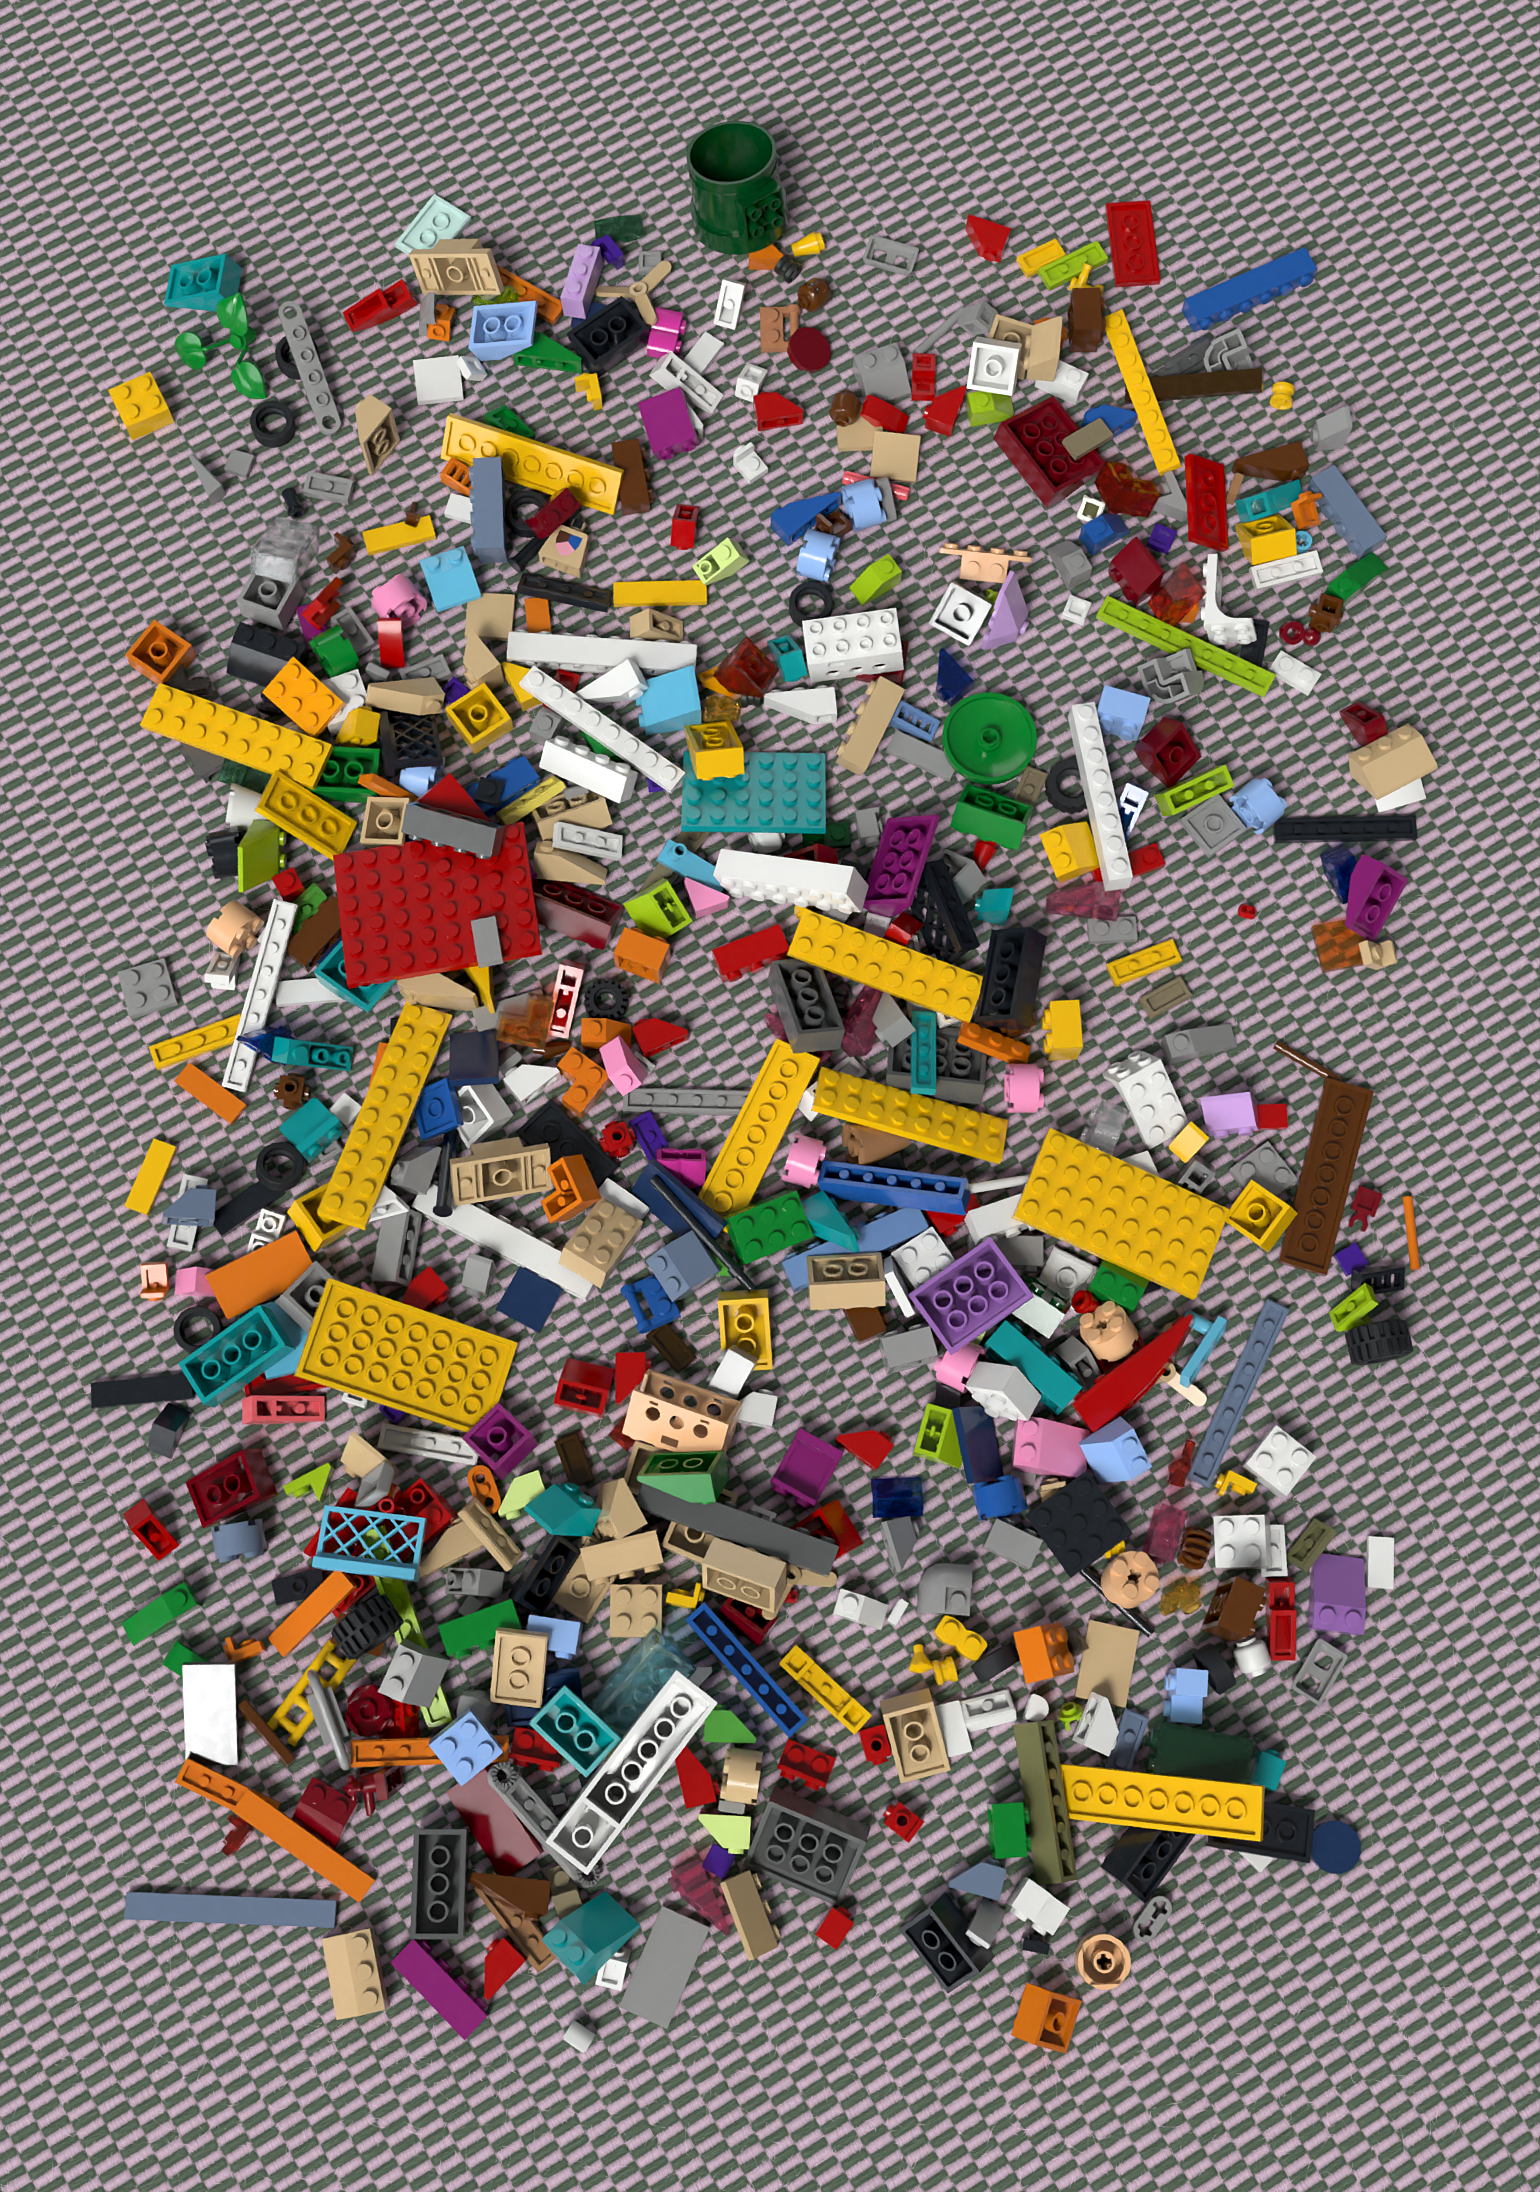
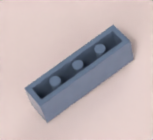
[1307,465,1387,560]

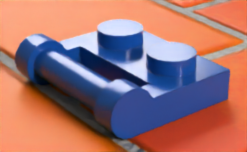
[620,1274,681,1334]

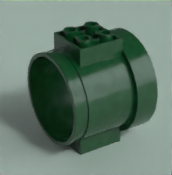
[686,121,789,255]

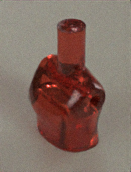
[1166,1440,1196,1488]

